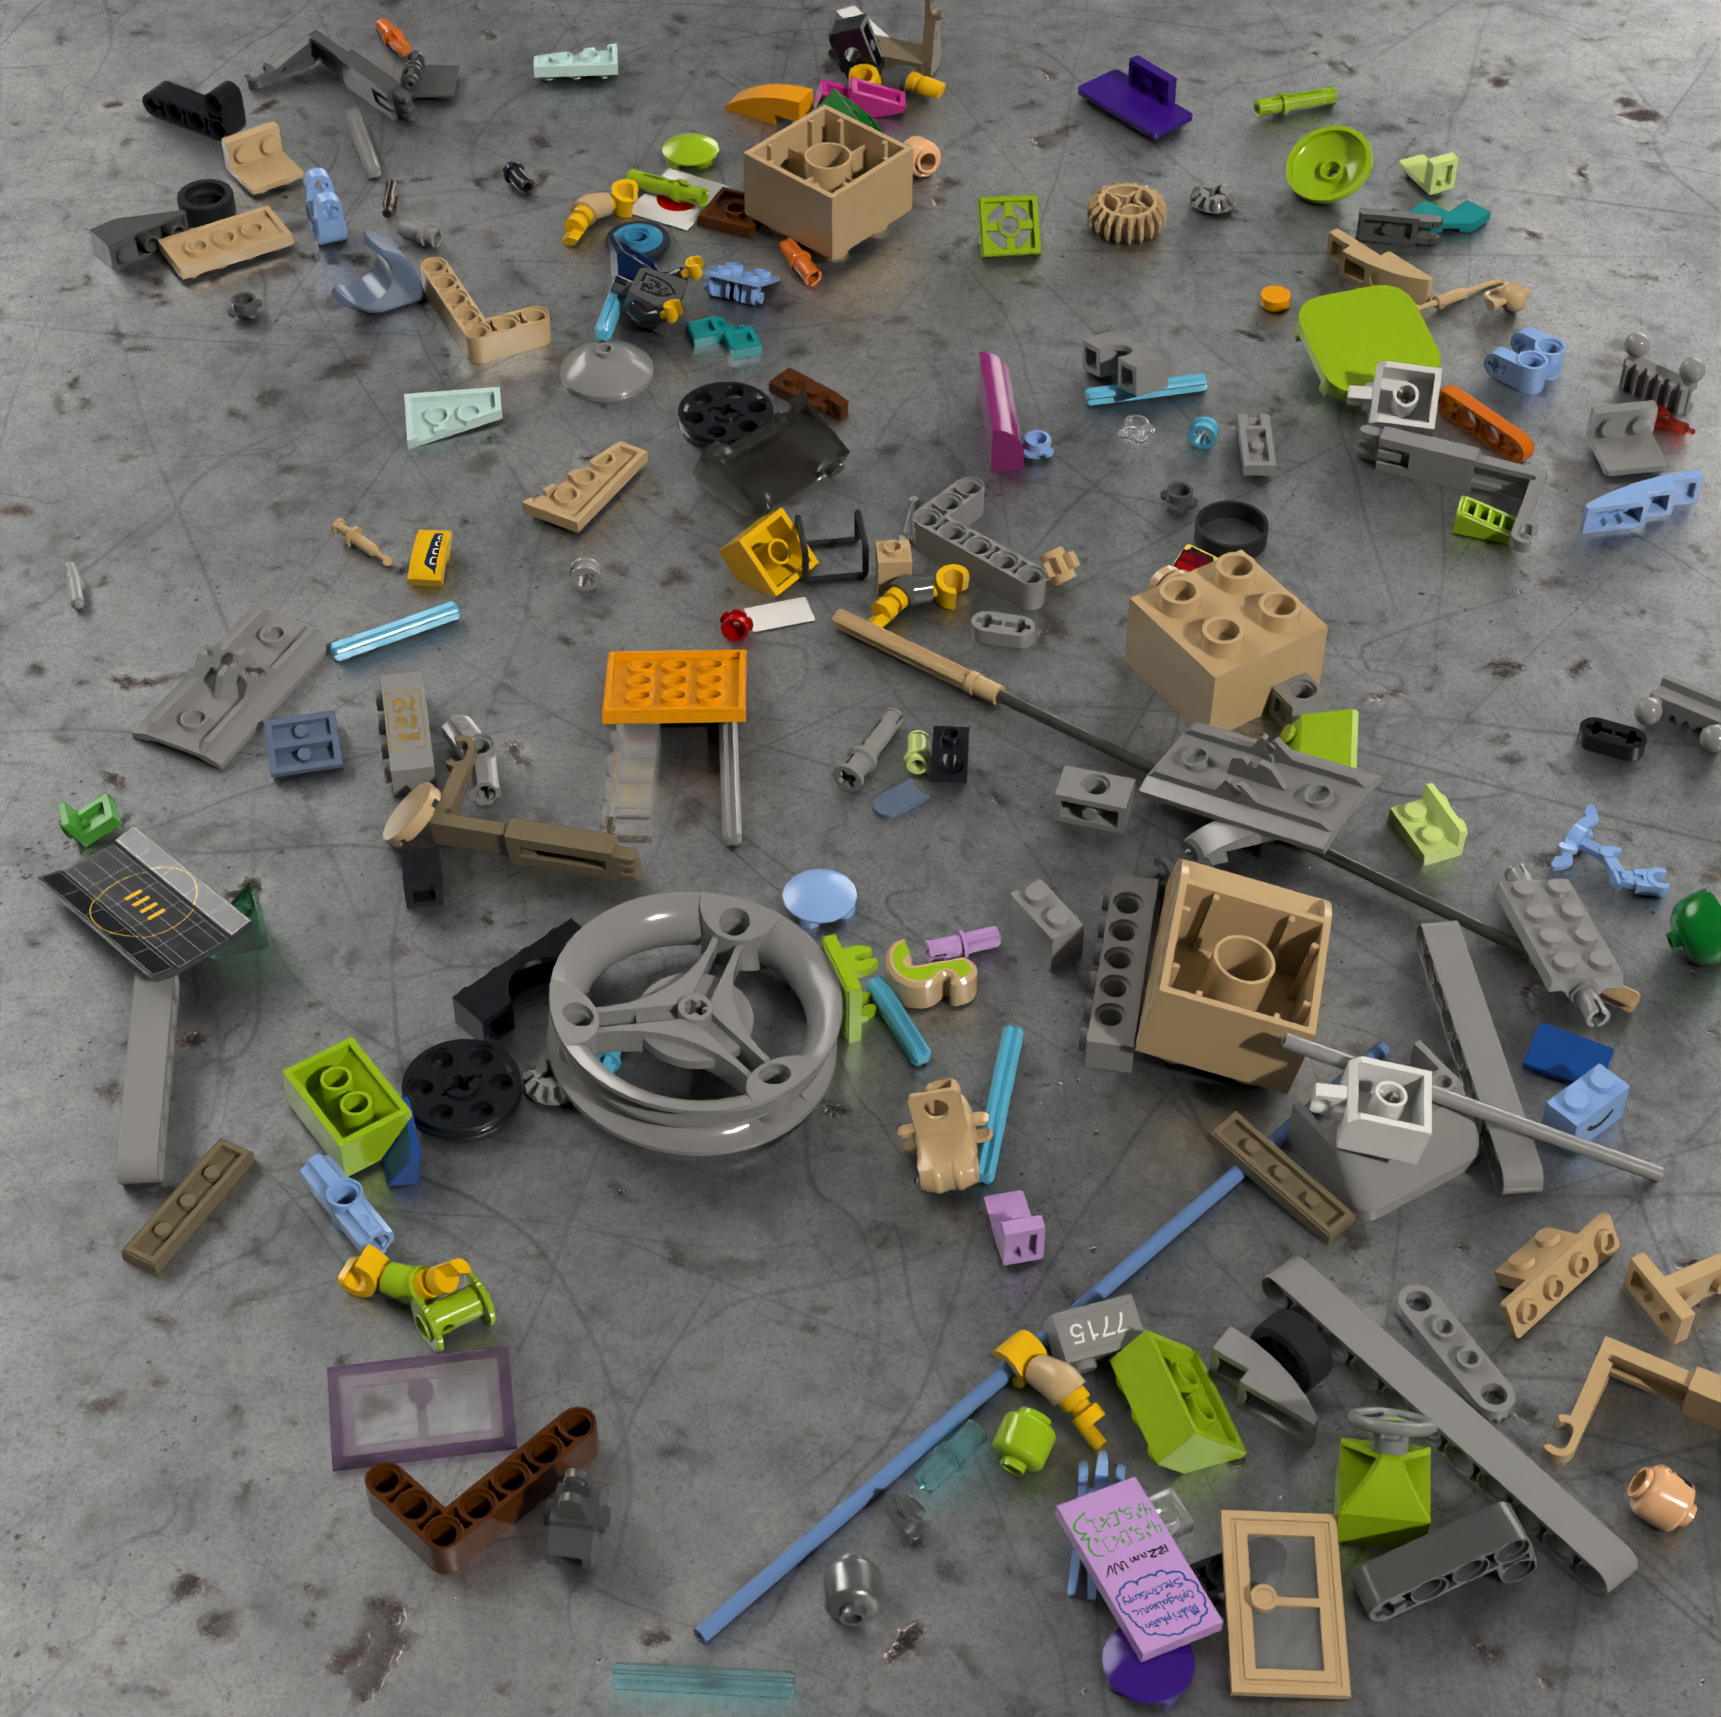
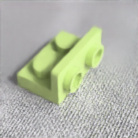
[1388,783,1468,866]

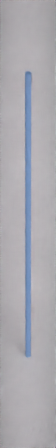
[693,1041,1390,1644]

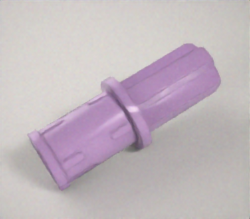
[924,926,1001,963]

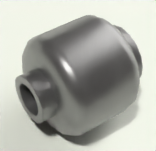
[823,1553,883,1626]

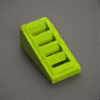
[1453,495,1522,544]

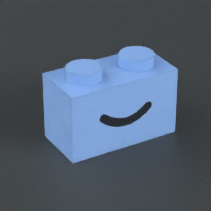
[1541,1063,1630,1157]

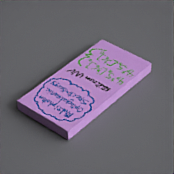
[1055,1476,1223,1662]

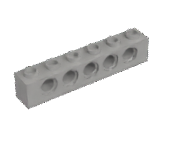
[1079,874,1159,1073]

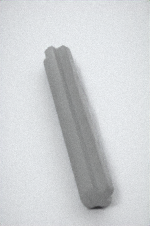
[345,108,381,179]

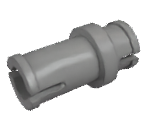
[397,218,444,248]

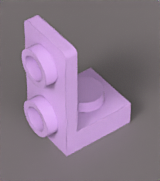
[984,1190,1046,1266]

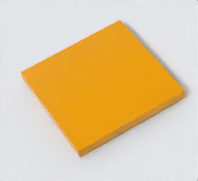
[602,649,747,724]

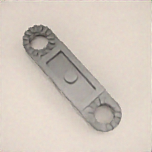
[1396,1284,1516,1422]

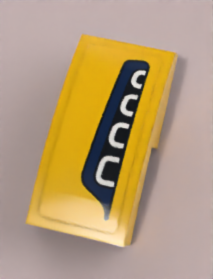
[407,529,453,587]

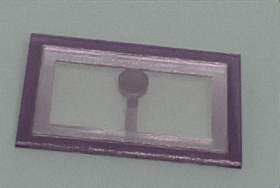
[327,1346,517,1472]

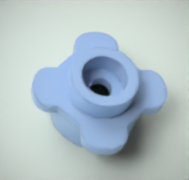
[1022,430,1054,459]

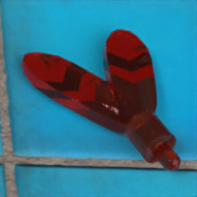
[1653,403,1695,436]

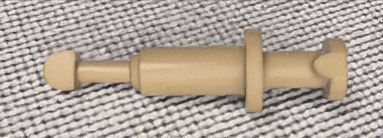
[331,517,394,567]

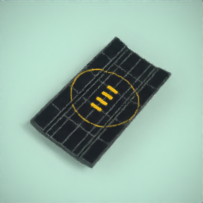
[38,826,253,982]

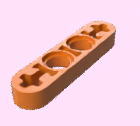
[1437,385,1534,463]

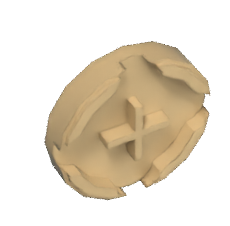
[383,782,441,848]

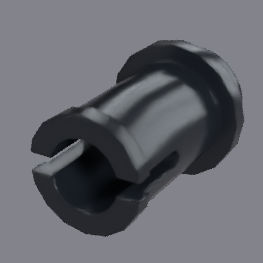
[503,161,536,196]

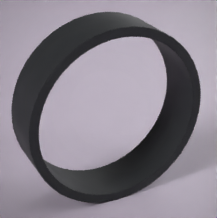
[1194,500,1269,558]

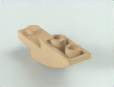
[1326,228,1433,305]

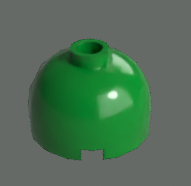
[1666,888,1721,967]

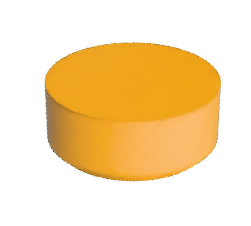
[1259,285,1291,312]

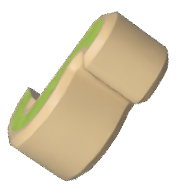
[885,938,977,1009]

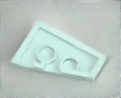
[534,43,618,80]
[404,387,503,450]

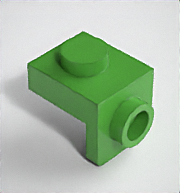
[58,792,122,847]

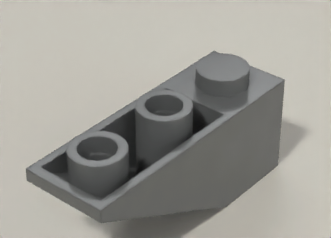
[89,210,189,271]

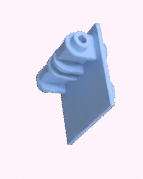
[702,261,781,306]

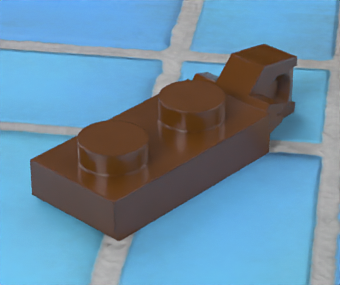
[769,367,849,422]

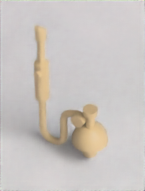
[1416,280,1531,312]

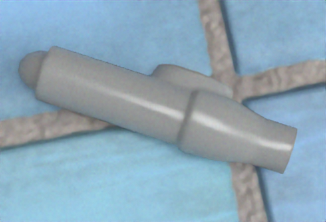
[64,561,85,609]

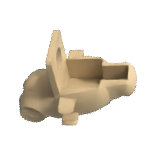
[897,1079,993,1194]

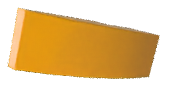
[726,84,813,125]

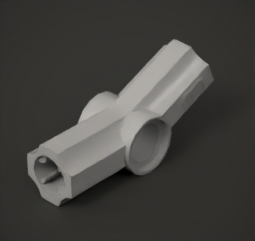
[442,713,501,806]

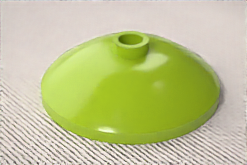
[1286,125,1373,204]

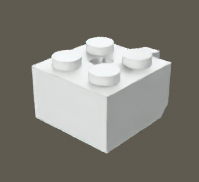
[1346,361,1443,437]
[1309,1056,1432,1165]

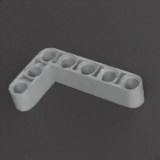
[912,476,1046,610]

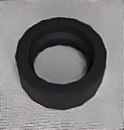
[177,179,236,228]
[1250,1309,1333,1394]

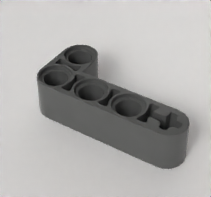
[1351,1501,1537,1622]

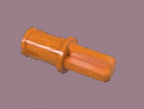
[375,18,411,57]
[779,238,822,286]

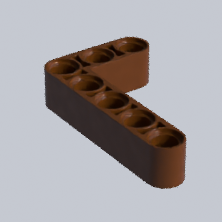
[365,1406,600,1574]

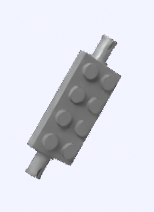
[1495,863,1624,1027]

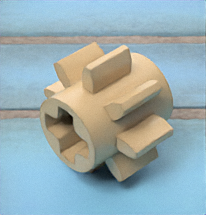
[1040,546,1080,587]

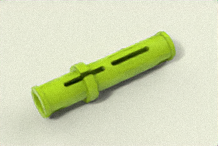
[1253,86,1338,117]
[626,168,709,207]

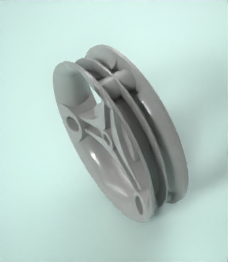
[547,891,843,1156]

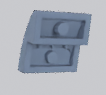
[263,710,343,778]

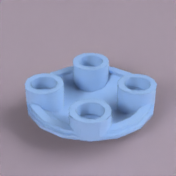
[782,868,857,929]

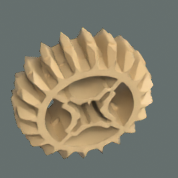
[1087,181,1167,245]

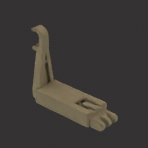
[828,0,947,77]

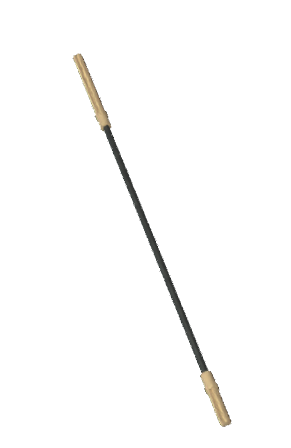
[832,609,1640,1012]

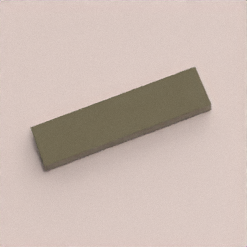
[1206,1110,1356,1245]
[121,1138,255,1276]

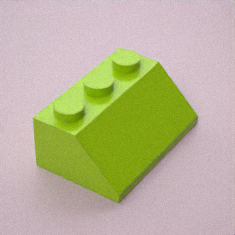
[1279,709,1359,769]
[282,1036,412,1177]
[1109,1330,1247,1474]

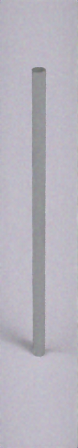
[1281,1032,1664,1182]

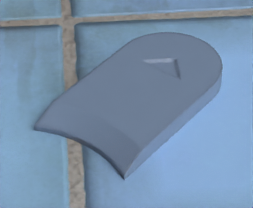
[872,778,931,819]

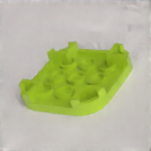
[1293,285,1441,408]

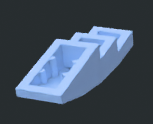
[1580,469,1704,534]

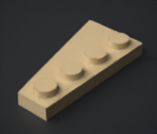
[522,441,648,533]

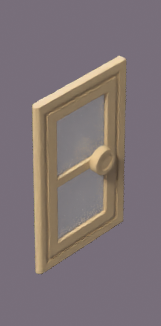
[1220,1510,1351,1700]

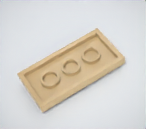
[158,205,294,280]

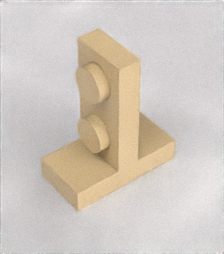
[1623,1252,1721,1345]

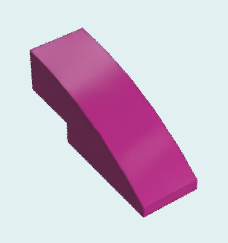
[814,77,906,118]

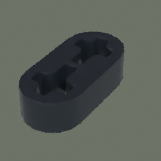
[1577,717,1647,761]

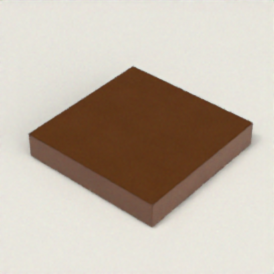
[697,187,763,240]

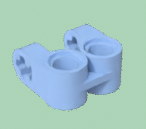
[303,168,348,246]
[1484,326,1566,395]

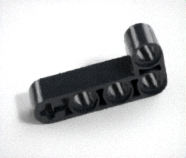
[142,80,246,142]

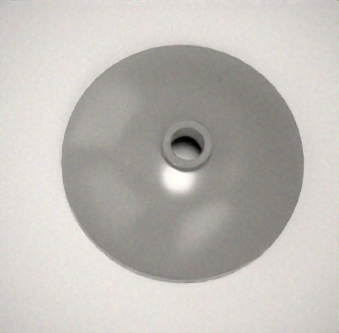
[560,339,654,402]

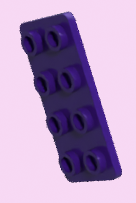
[1078,55,1193,138]

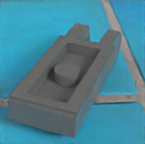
[1356,208,1443,246]

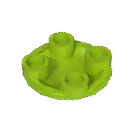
[662,133,719,170]

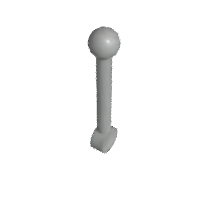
[898,496,921,544]

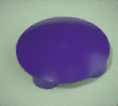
[1102,1628,1195,1707]

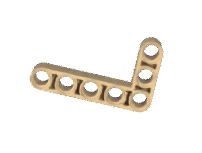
[420,257,552,364]

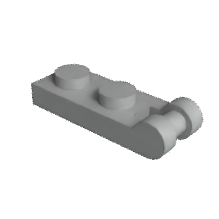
[1236,413,1277,477]

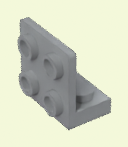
[1586,400,1669,476]

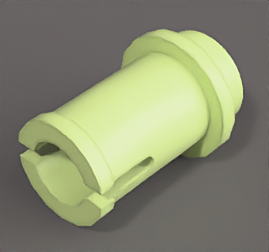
[903,730,932,774]

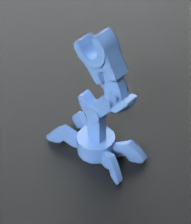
[1550,804,1670,898]

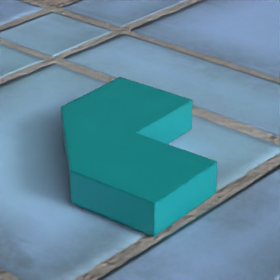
[1408,200,1491,233]
[685,316,763,360]

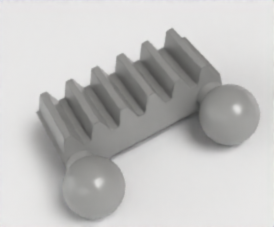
[1619,332,1706,416]
[1634,674,1721,753]

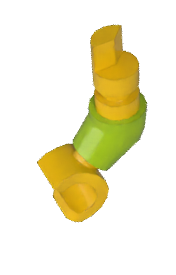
[338,1244,472,1306]

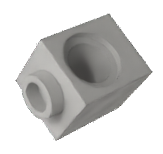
[1268,673,1327,728]

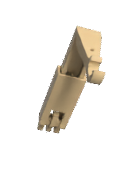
[1542,1336,1721,1464]

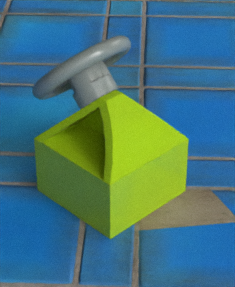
[1334,1407,1438,1549]

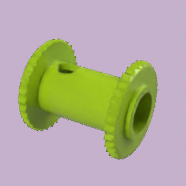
[411,1272,496,1352]

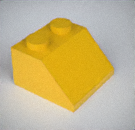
[718,507,819,598]

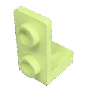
[1399,152,1459,195]

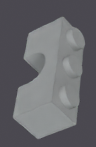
[1082,331,1169,397]

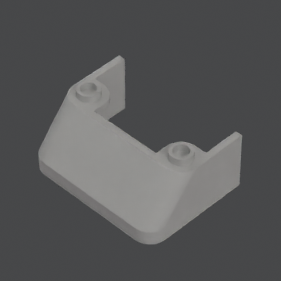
[1287,1040,1482,1221]

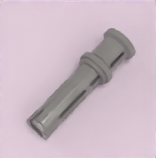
[833,707,904,792]

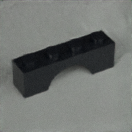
[452,918,582,1043]

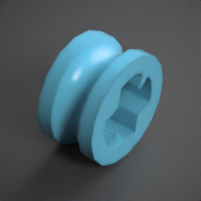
[1188,416,1219,449]

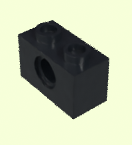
[829,13,885,82]

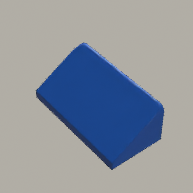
[1522,1023,1614,1084]
[382,1097,421,1186]

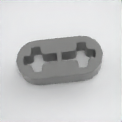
[971,611,1035,649]

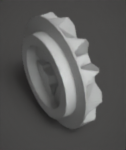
[1190,181,1238,214]
[523,1053,570,1105]

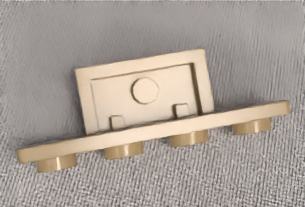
[1494,1213,1620,1338]

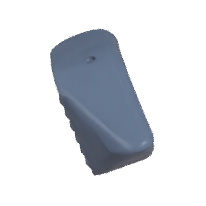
[331,230,427,314]

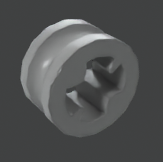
[570,557,601,591]

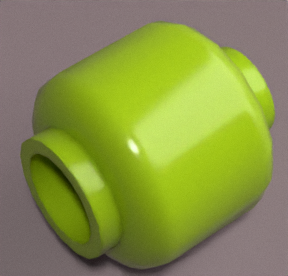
[992,1407,1056,1476]

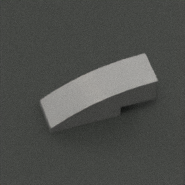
[1209,1325,1319,1450]

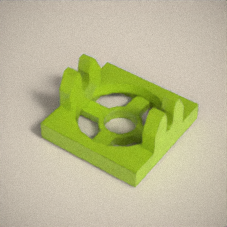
[976,194,1041,259]
[821,934,878,1043]

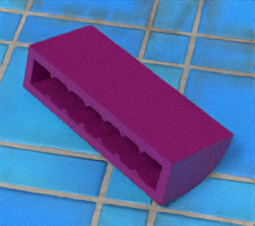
[978,352,1024,471]

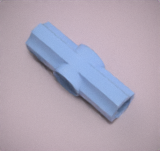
[300,1153,394,1254]

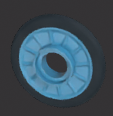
[605,221,671,259]

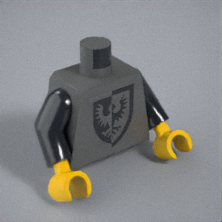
[611,255,704,337]

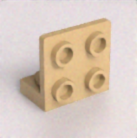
[221,121,304,195]

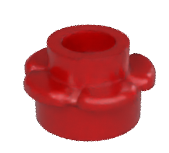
[720,609,753,641]

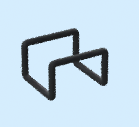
[795,509,869,583]

